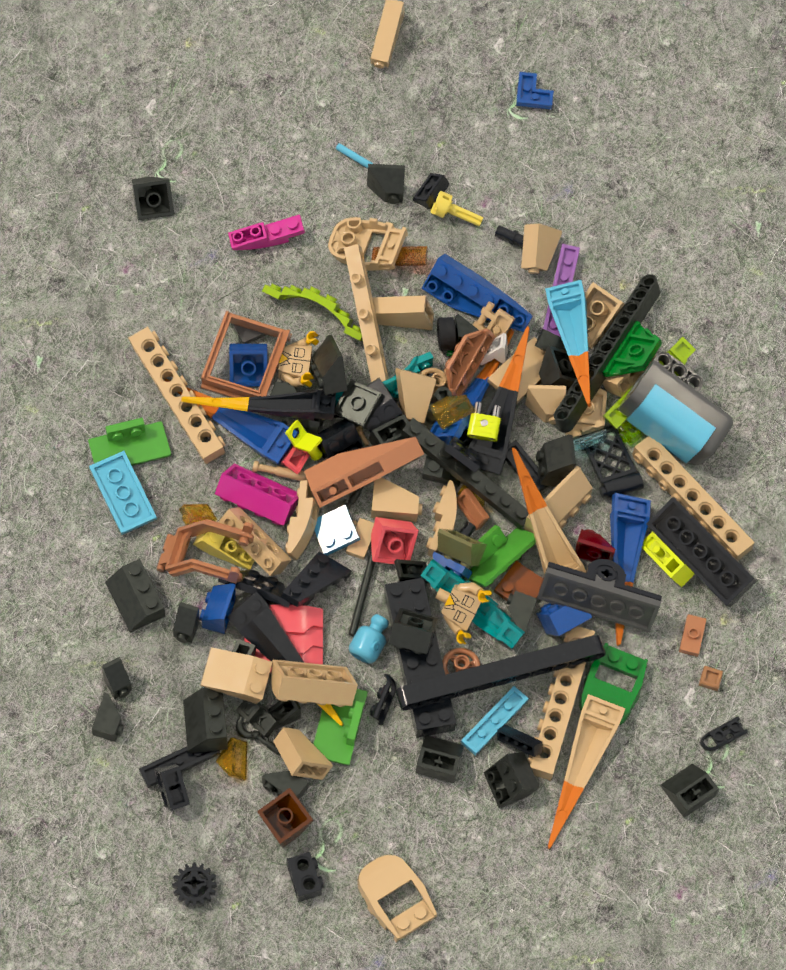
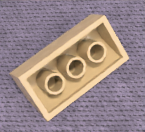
[524,465,593,533]
[271,659,358,707]

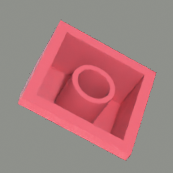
[371,517,419,564]

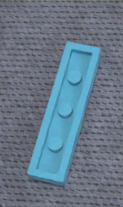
[461,686,529,756]

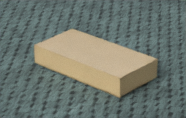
[346,518,374,560]

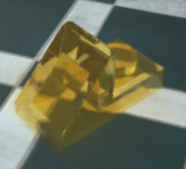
[179,504,217,525]

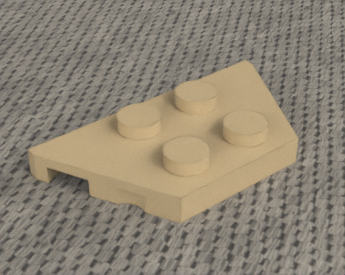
[565,388,607,438]

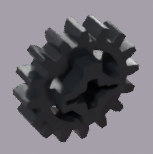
[172,862,217,908]

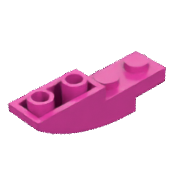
[228,214,305,250]

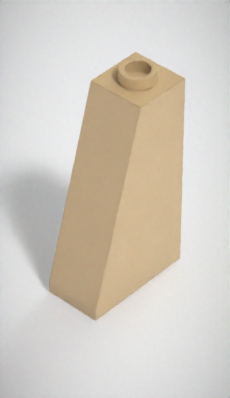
[371,0,404,68]
[372,296,434,330]

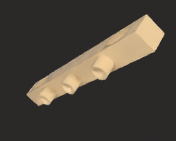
[344,244,389,382]

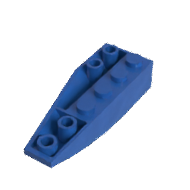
[421,254,533,332]

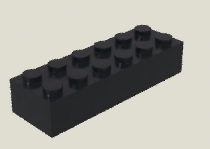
[646,497,758,607]

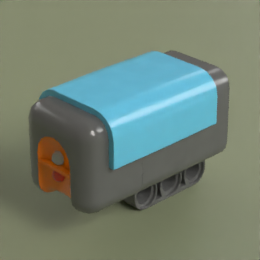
[617,352,733,466]

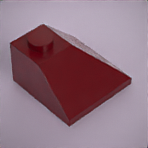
[575,529,616,562]

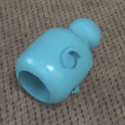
[349,614,389,664]

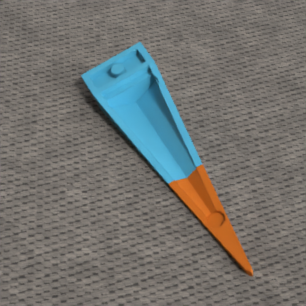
[545,280,591,407]

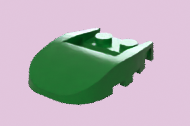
[579,643,648,725]

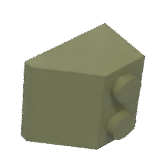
[438,529,487,568]

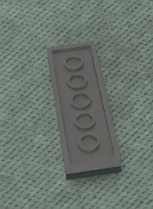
[537,559,662,633]

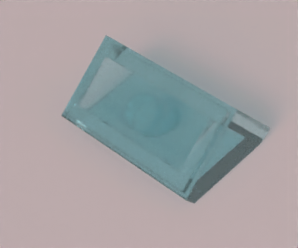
[573,429,607,452]

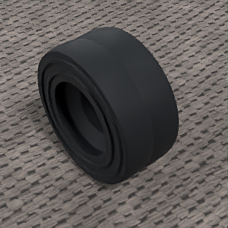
[437,317,456,351]

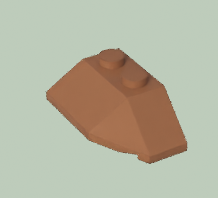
[444,328,496,400]

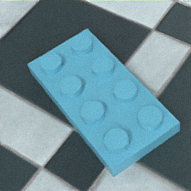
[89,451,157,535]

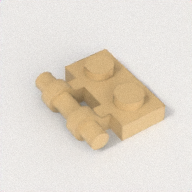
[473,301,515,338]

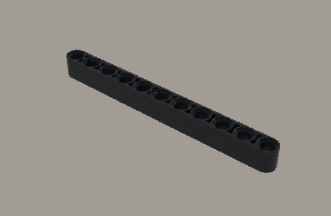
[395,635,606,711]

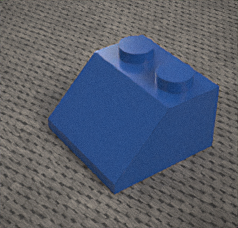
[229,344,267,387]
[199,584,236,634]
[536,603,592,636]

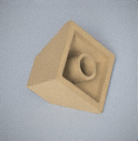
[525,385,566,424]

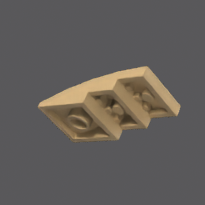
[487,337,545,404]

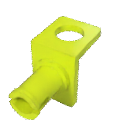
[285,420,323,461]

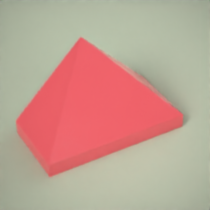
[280,445,310,475]

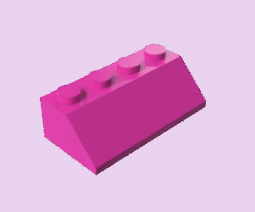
[215,463,299,526]

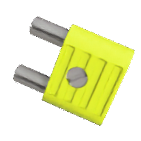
[467,402,501,442]

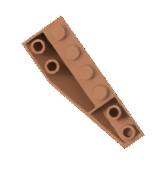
[304,436,424,508]

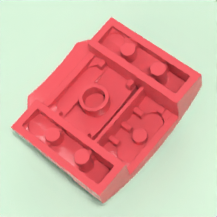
[244,604,323,674]

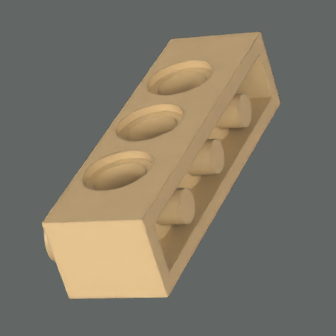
[219,507,292,576]

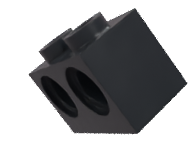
[154,763,190,811]
[286,852,325,902]

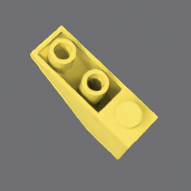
[193,532,255,570]

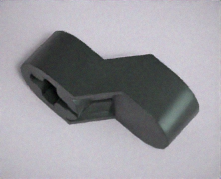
[425,387,452,424]

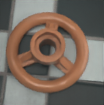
[442,648,480,675]

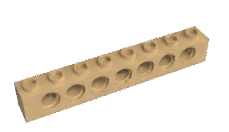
[128,326,226,464]
[632,436,755,560]
[528,626,595,780]

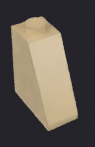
[521,223,562,274]
[395,368,436,423]
[371,477,422,522]
[273,727,333,780]

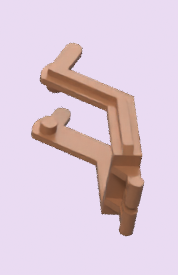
[156,519,254,583]

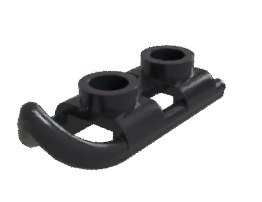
[370,674,396,725]
[699,716,748,751]

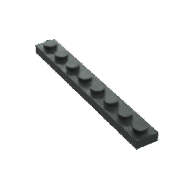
[400,418,529,529]

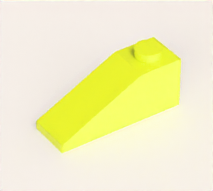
[642,531,695,587]

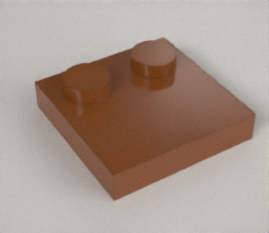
[494,561,543,601]

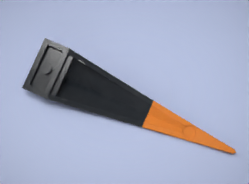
[468,327,530,475]

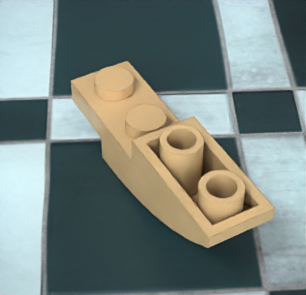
[285,480,319,560]
[426,480,457,557]

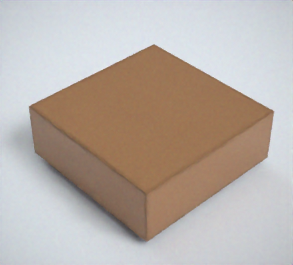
[699,666,723,691]

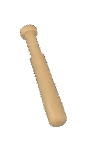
[252,461,307,481]

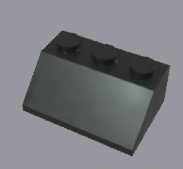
[310,335,348,395]
[105,559,165,632]
[183,687,228,753]

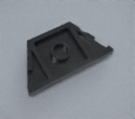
[218,570,290,608]

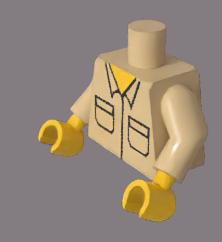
[268,331,319,388]
[435,582,492,644]

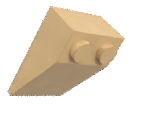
[585,282,625,349]
[200,648,272,704]

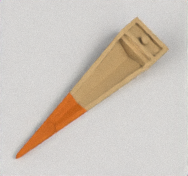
[512,448,586,574]
[548,694,625,849]

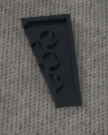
[280,552,352,607]

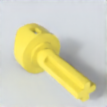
[430,191,483,226]

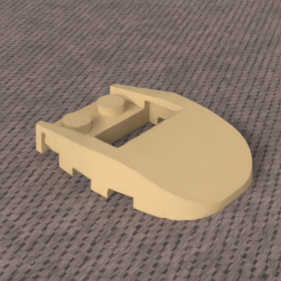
[328,217,408,271]
[357,855,437,942]

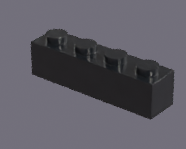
[497,725,543,757]

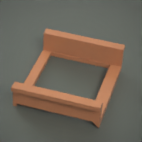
[201,311,292,398]

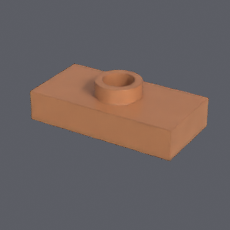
[679,614,706,657]

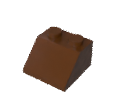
[257,788,314,848]

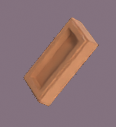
[457,488,490,530]

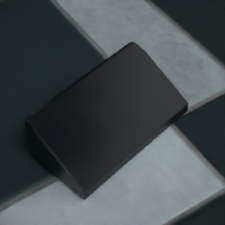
[412,173,449,210]

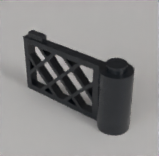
[578,426,644,500]

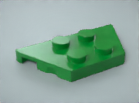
[603,321,662,377]

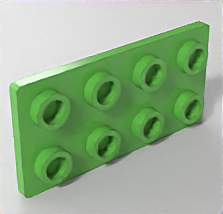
[88,417,171,466]
[463,525,536,587]
[313,689,368,766]

